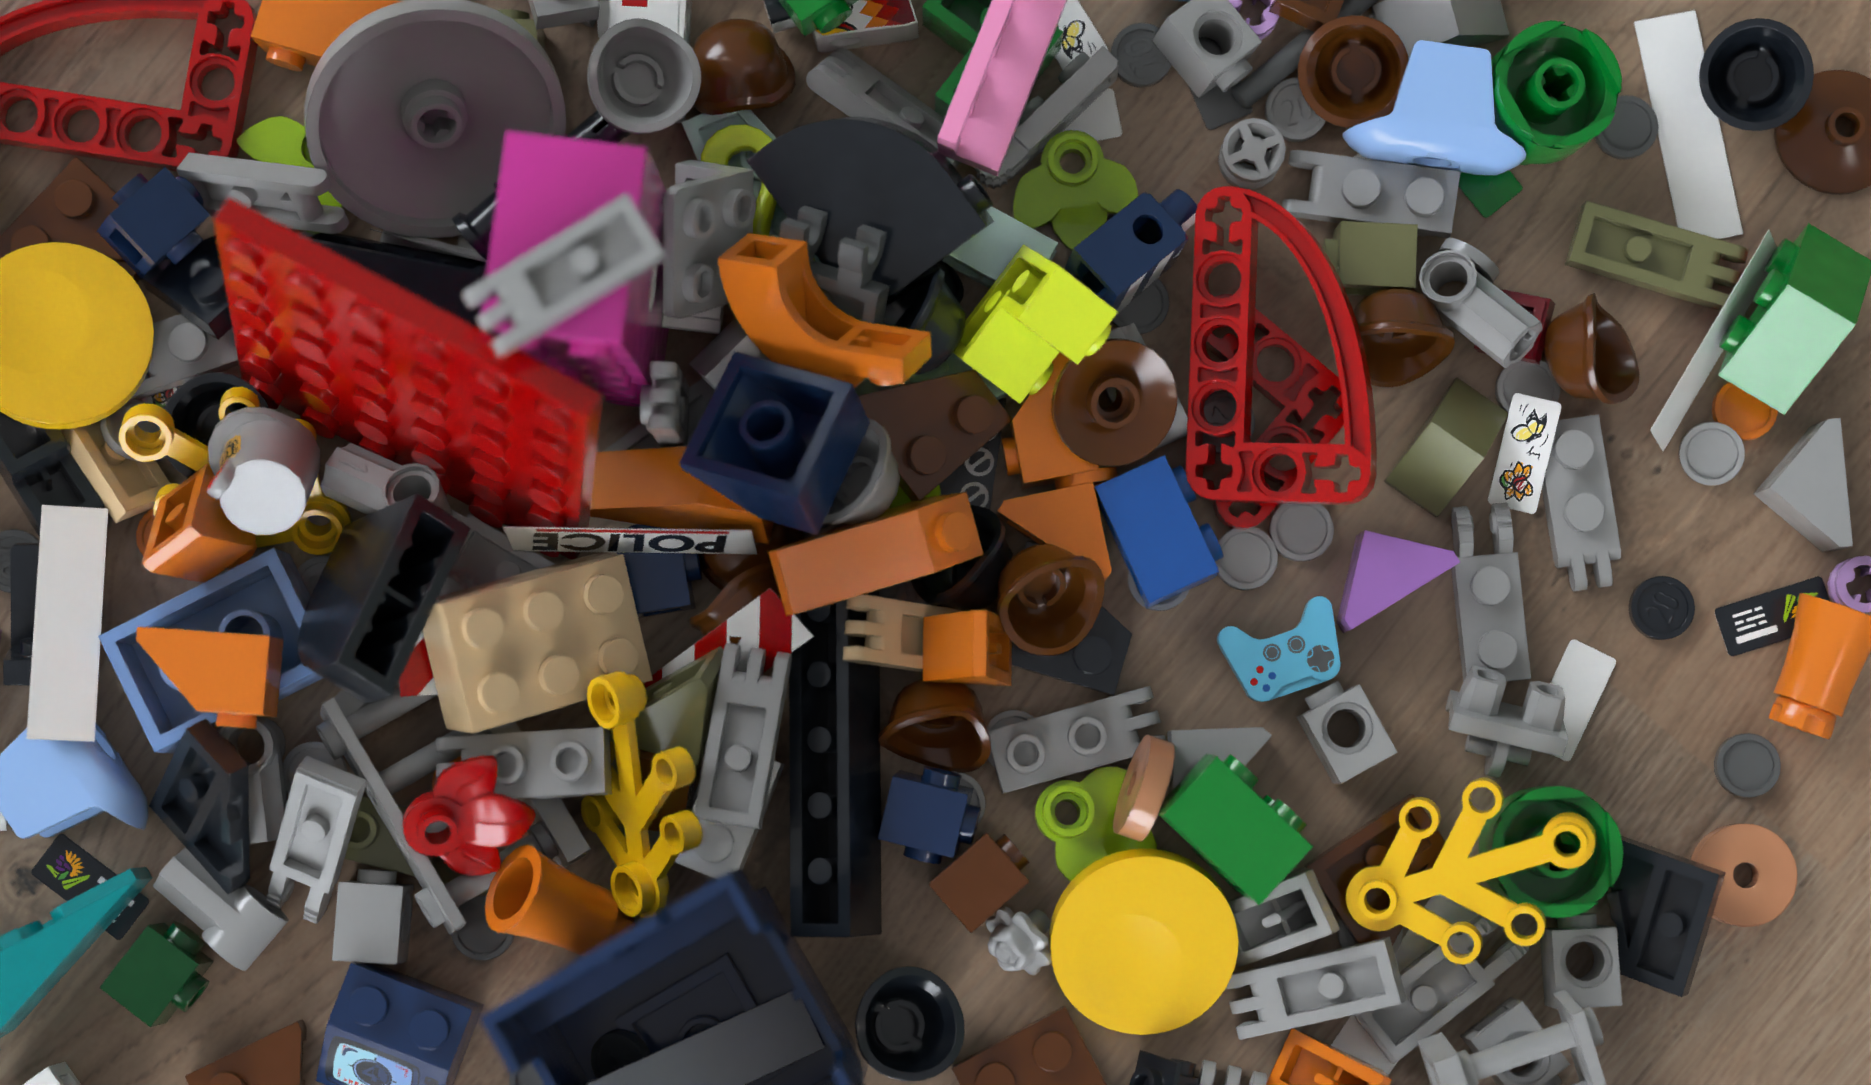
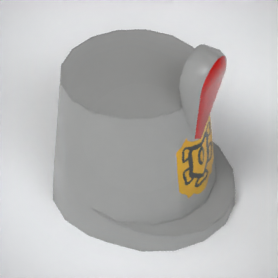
[207,407,321,535]

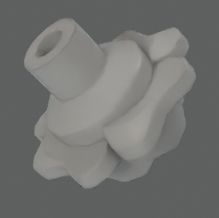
[985,906,1052,976]

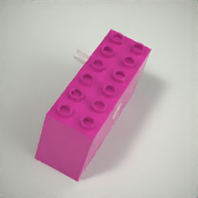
[479,131,724,407]

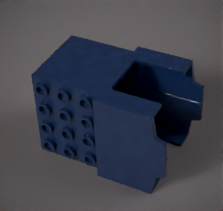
[479,868,868,1085]

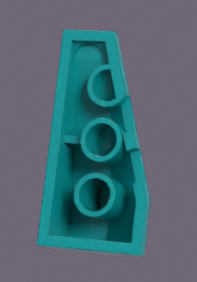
[0,867,153,1051]

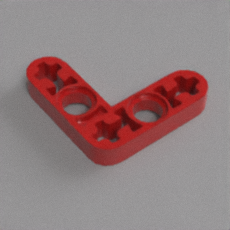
[1206,294,1344,530]

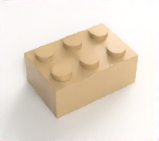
[423,554,653,733]

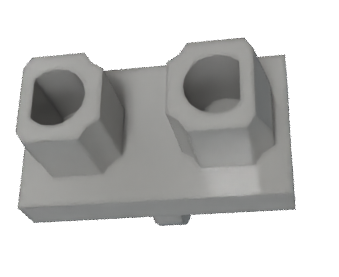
[1445,665,1568,778]

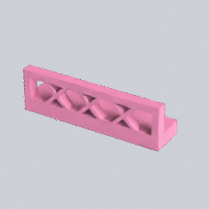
[938,0,1067,177]

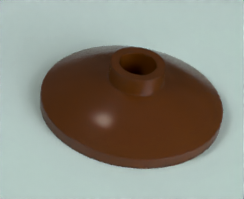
[1774,70,1871,195]
[1051,338,1177,466]

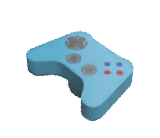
[1217,596,1341,702]

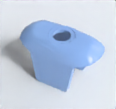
[1343,40,1526,175]
[0,723,149,839]

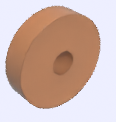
[1113,735,1175,842]
[1690,823,1798,927]

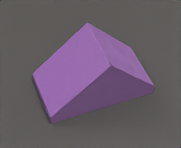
[1336,530,1460,633]

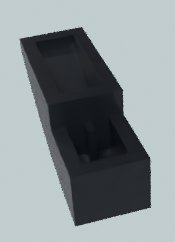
[0,412,104,537]

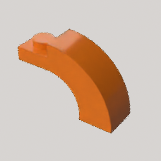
[717,233,932,389]

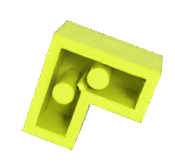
[953,244,1118,404]

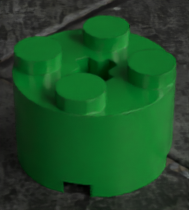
[1491,20,1622,165]
[1479,786,1623,918]

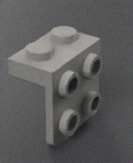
[663,159,756,319]

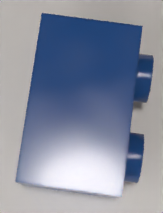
[1094,455,1224,609]

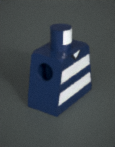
[1064,189,1197,315]

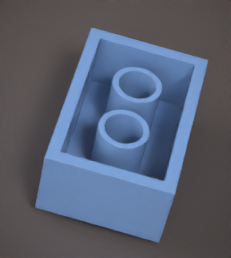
[98,548,323,754]

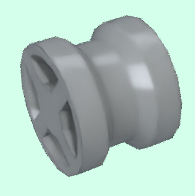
[1218,118,1286,190]

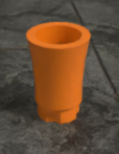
[1769,593,1871,740]
[485,845,635,956]

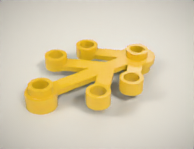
[119,387,351,555]
[581,671,703,918]
[1346,778,1596,964]

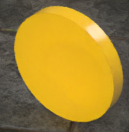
[0,242,154,430]
[1049,848,1238,1035]

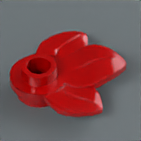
[402,755,536,876]

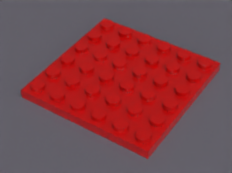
[214,197,602,560]

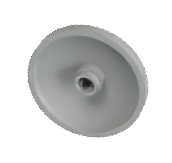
[304,0,566,238]

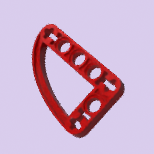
[0,0,258,172]
[1186,186,1377,505]

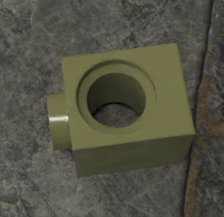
[1322,221,1418,296]

